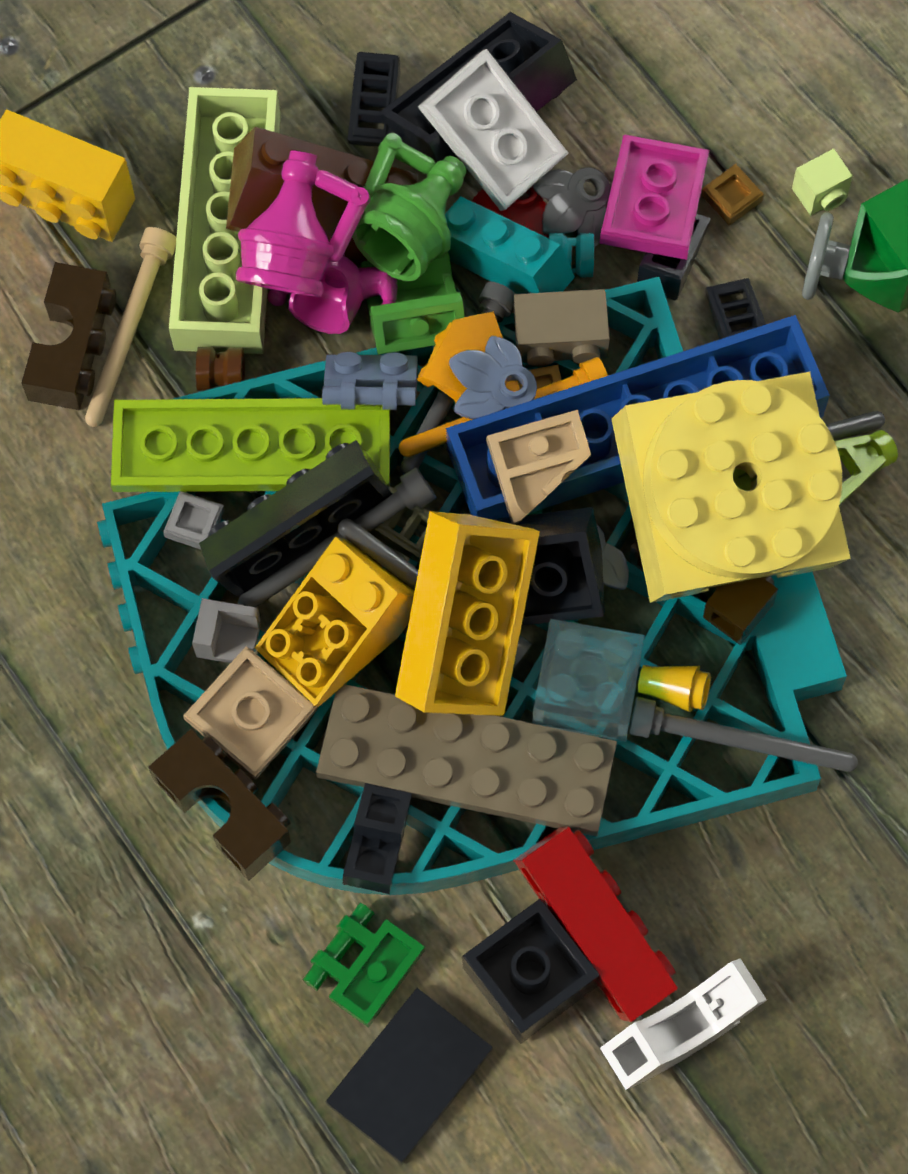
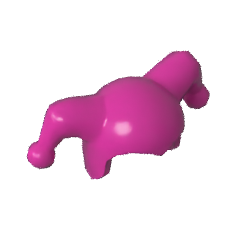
[267,256,398,334]

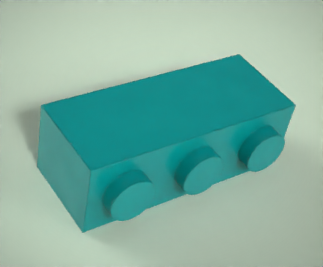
[445,196,575,294]

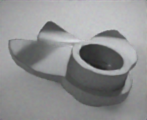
[533,167,611,247]

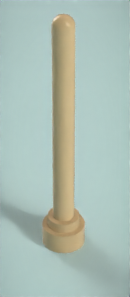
[85,227,176,427]

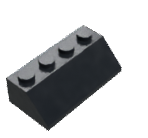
[380,12,577,166]
[199,440,393,598]

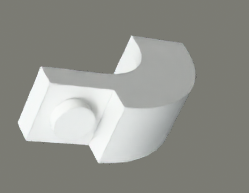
[600,959,767,1090]

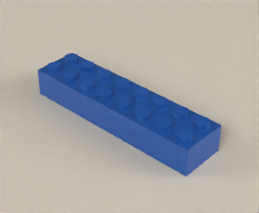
[446,315,830,519]

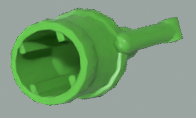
[352,133,466,281]

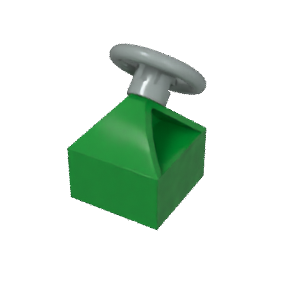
[802,179,908,313]

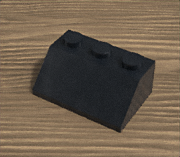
[491,507,605,626]

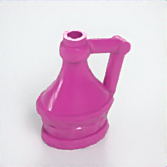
[236,150,371,297]

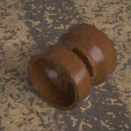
[196,347,245,391]

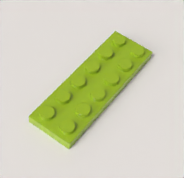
[111,398,390,492]

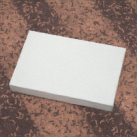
[418,49,569,211]

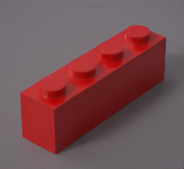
[513,827,678,1022]

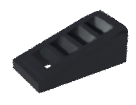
[347,52,400,147]
[637,214,711,300]
[705,278,766,340]

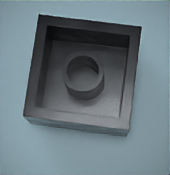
[462,898,600,1044]

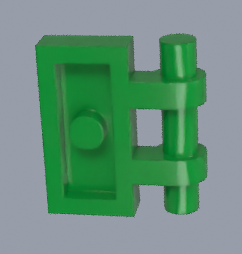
[302,903,425,1028]

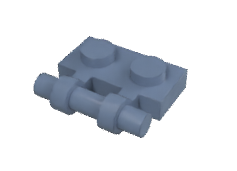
[322,352,418,410]

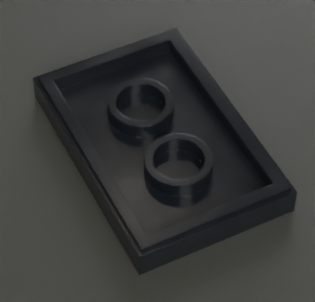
[325,988,493,1165]

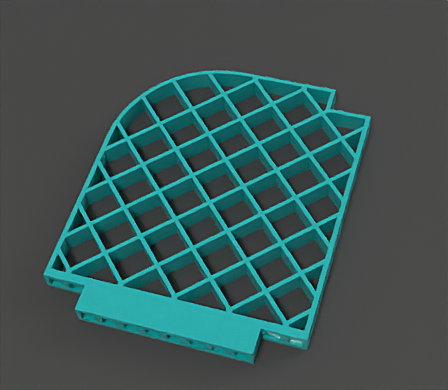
[97,277,847,895]

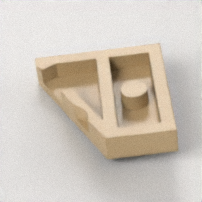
[486,410,591,524]

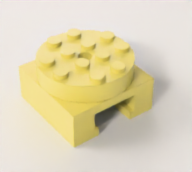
[611,372,851,603]

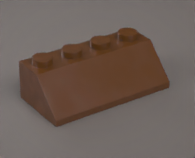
[226,127,418,265]

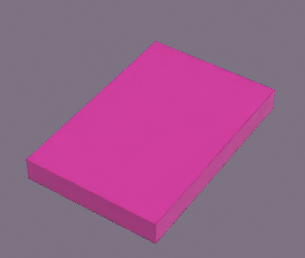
[599,135,709,260]

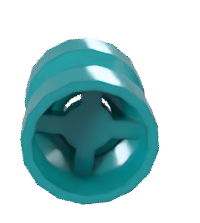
[549,233,594,278]

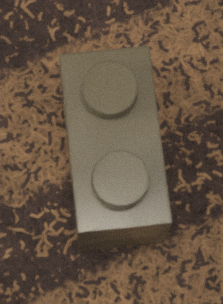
[514,289,610,366]

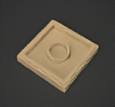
[183,646,318,780]

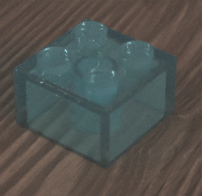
[533,619,644,742]

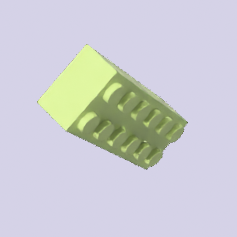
[169,87,281,354]

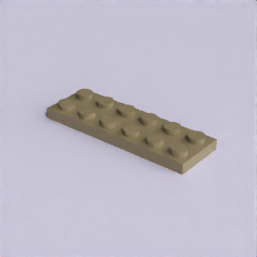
[316,684,617,836]

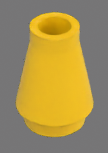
[638,665,711,712]

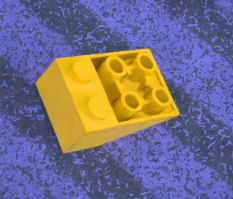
[255,536,414,707]

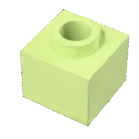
[792,149,853,216]

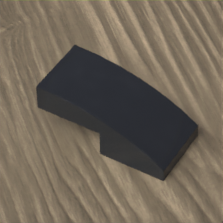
[343,783,412,894]

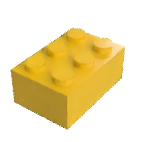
[0,109,136,242]

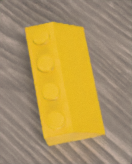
[395,511,540,716]

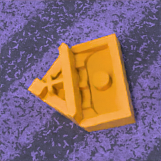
[417,311,520,403]

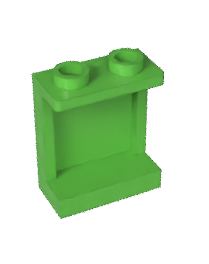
[360,252,465,355]

